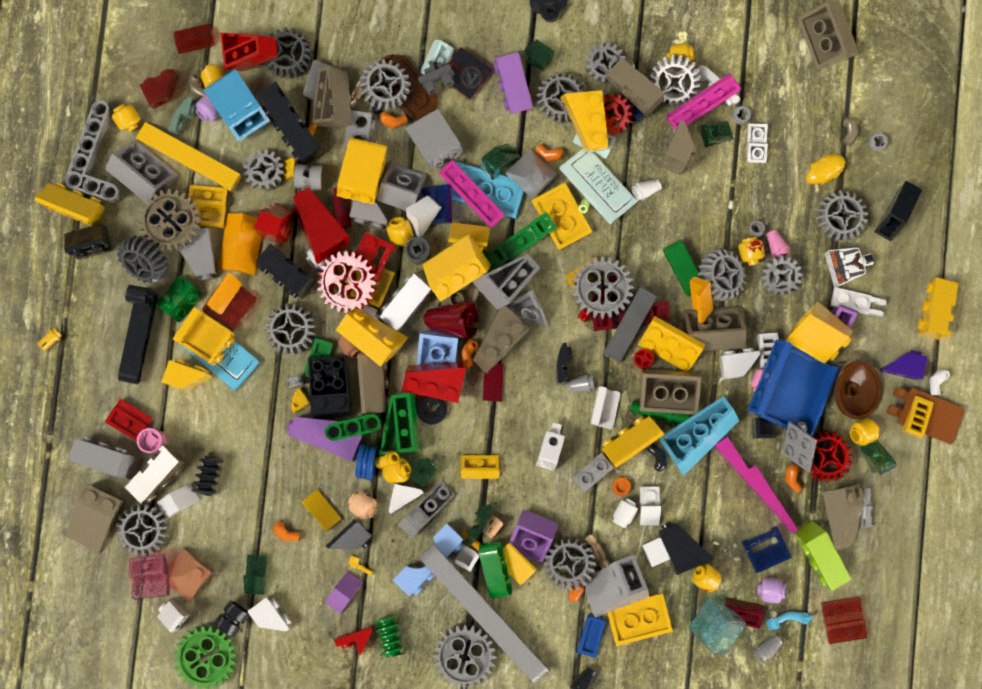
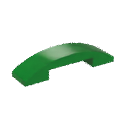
[484,212,557,270]

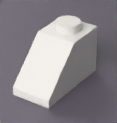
[157,600,191,633]

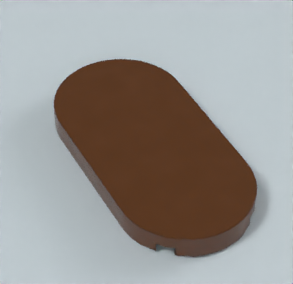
[376,54,438,120]

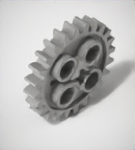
[571,256,634,319]
[433,624,496,689]

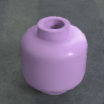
[195,94,220,121]
[757,577,786,604]

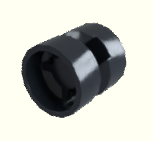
[214,600,250,637]

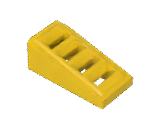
[902,396,934,439]

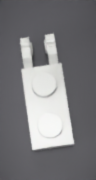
[698,65,740,107]
[830,287,887,317]

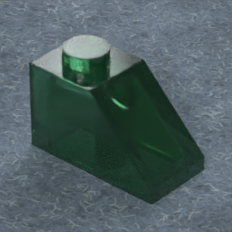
[480,144,521,180]

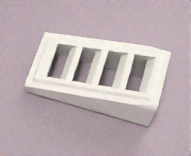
[757,333,779,369]

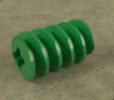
[374,615,405,658]

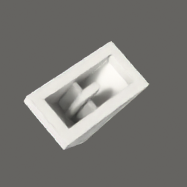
[406,196,441,237]
[157,484,200,519]
[389,484,424,514]

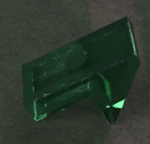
[700,121,734,147]
[859,440,897,475]
[243,555,268,595]

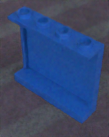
[747,339,840,436]

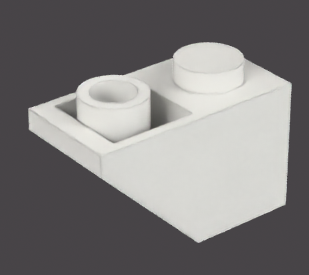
[719,348,760,380]
[247,596,292,631]

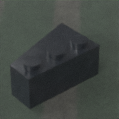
[256,243,316,299]

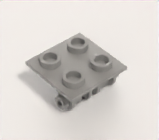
[782,421,817,473]

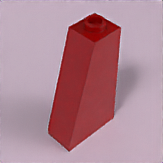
[293,187,349,265]

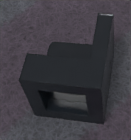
[752,419,775,439]

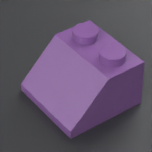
[509,509,559,564]

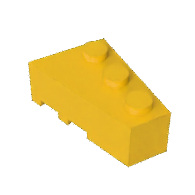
[560,90,609,152]
[917,277,958,340]
[336,307,408,367]

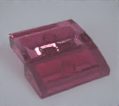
[128,554,170,600]

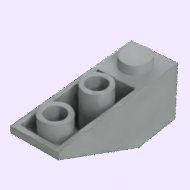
[398,481,456,539]

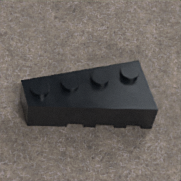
[257,81,323,164]

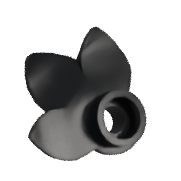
[530,0,567,22]

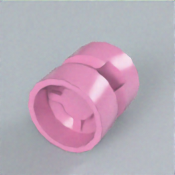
[137,428,167,454]

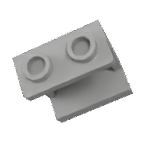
[405,109,463,170]

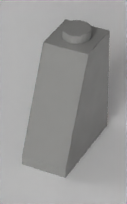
[170,228,218,281]

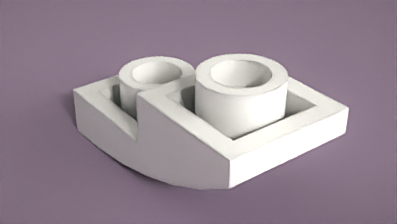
[747,123,768,163]

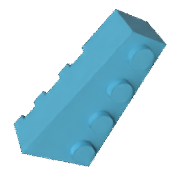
[659,396,739,476]

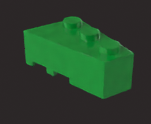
[378,393,421,455]

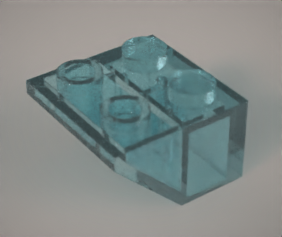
[688,597,746,655]

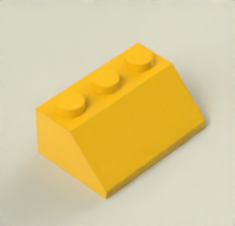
[34,183,106,226]
[422,234,491,302]
[600,416,664,468]

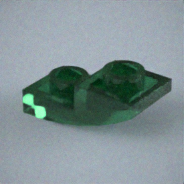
[466,504,492,545]

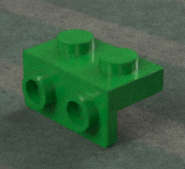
[156,275,203,323]

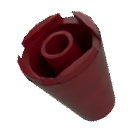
[423,301,479,339]

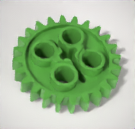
[173,625,238,689]

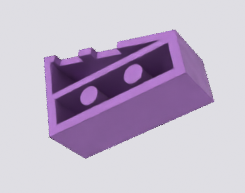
[493,51,533,114]

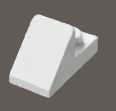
[639,487,661,525]

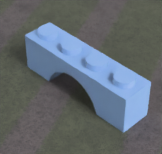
[393,523,464,597]

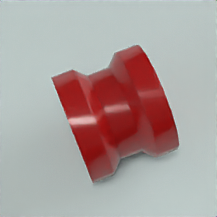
[633,349,654,369]

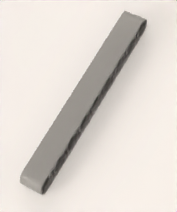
[419,544,549,684]

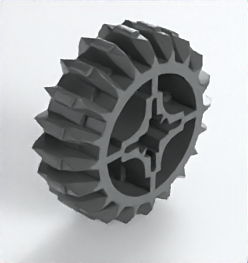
[264,27,313,79]
[117,235,168,284]

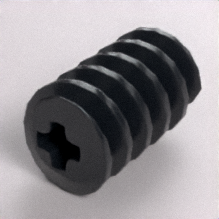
[191,455,224,497]

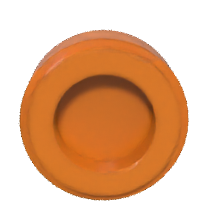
[612,477,631,496]

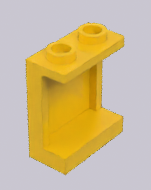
[173,307,235,366]

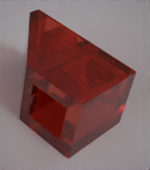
[140,69,179,109]

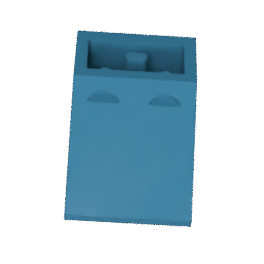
[203,69,270,142]

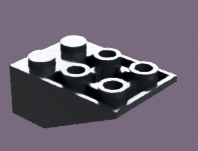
[308,355,352,419]

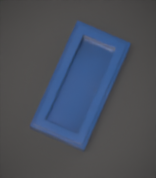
[577,614,606,658]

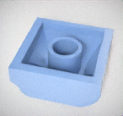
[416,330,458,365]

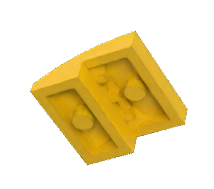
[186,185,228,229]

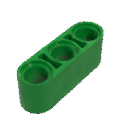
[663,240,701,297]
[325,414,382,441]
[479,541,512,598]

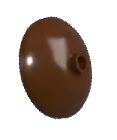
[834,361,882,419]

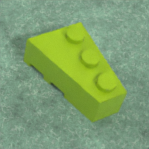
[794,520,852,591]

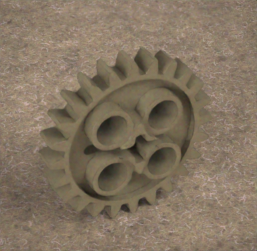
[138,189,202,252]

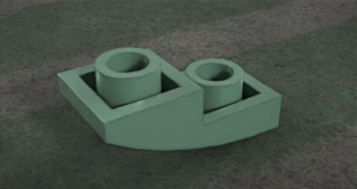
[168,97,196,136]

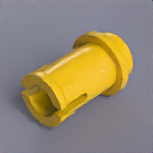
[37,328,62,352]
[375,451,399,469]

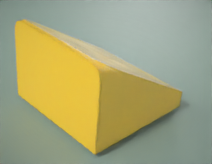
[282,158,297,180]

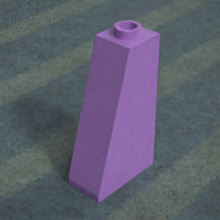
[286,417,364,462]

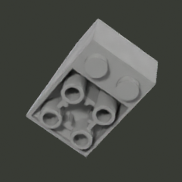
[584,555,649,617]

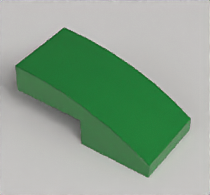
[303,336,334,377]

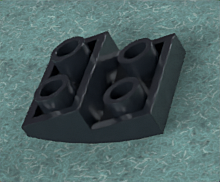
[555,342,573,386]

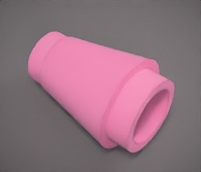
[766,230,790,259]

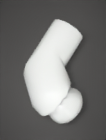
[930,369,950,395]

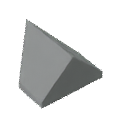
[507,290,549,327]

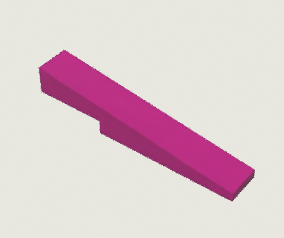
[713,437,798,533]

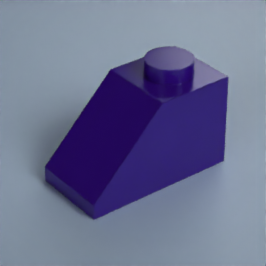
[880,350,927,381]

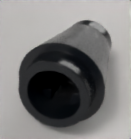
[569,667,596,689]

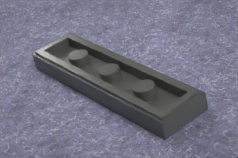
[603,286,657,363]

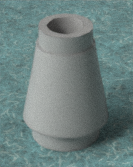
[567,373,596,392]
[754,635,783,663]

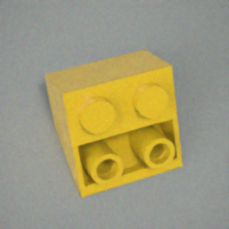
[449,222,490,253]
[161,359,212,391]

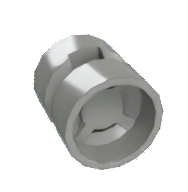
[294,164,324,190]

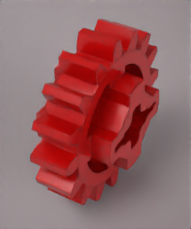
[603,93,635,135]

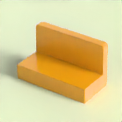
[690,276,713,324]

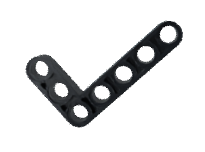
[118,285,158,385]

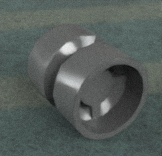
[405,237,431,265]

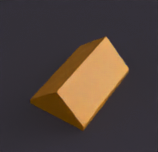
[217,213,262,276]

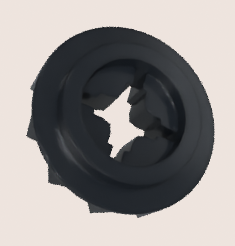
[416,396,447,425]

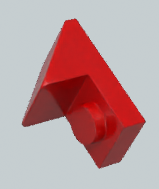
[334,626,374,656]

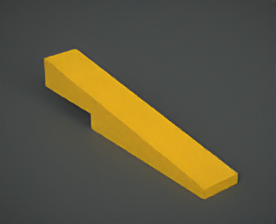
[136,122,242,193]

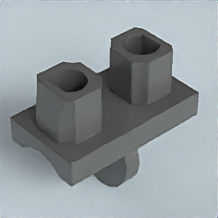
[418,60,455,95]

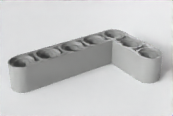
[65,100,122,204]

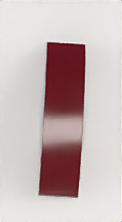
[591,301,670,332]

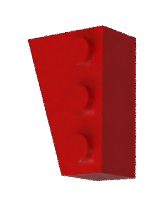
[220,32,277,72]
[254,203,296,245]
[401,360,468,403]

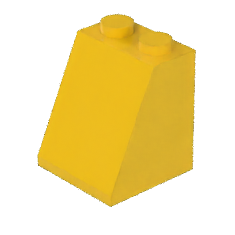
[337,137,387,205]
[786,301,853,364]

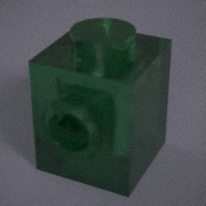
[524,39,555,71]
[408,457,438,488]

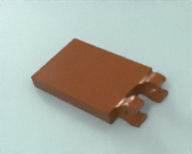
[886,387,965,445]

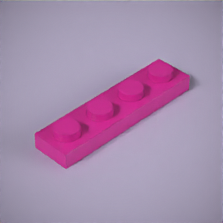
[666,73,741,130]
[439,160,505,229]

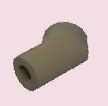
[189,73,206,98]
[842,117,859,146]
[836,352,862,372]

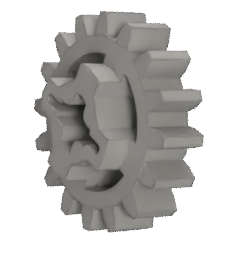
[585,42,626,84]
[243,149,285,191]
[760,254,803,296]

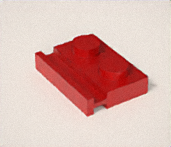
[105,399,153,442]

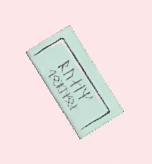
[559,148,637,225]

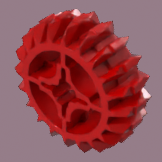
[805,430,854,483]

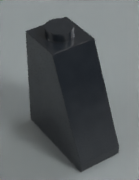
[874,181,922,241]
[658,522,713,575]

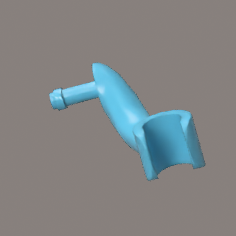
[767,611,813,630]

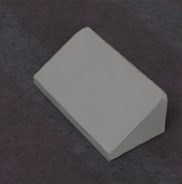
[303,60,332,101]

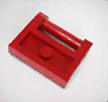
[350,232,396,281]

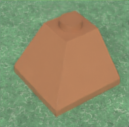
[160,548,214,602]

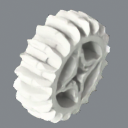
[650,54,702,106]

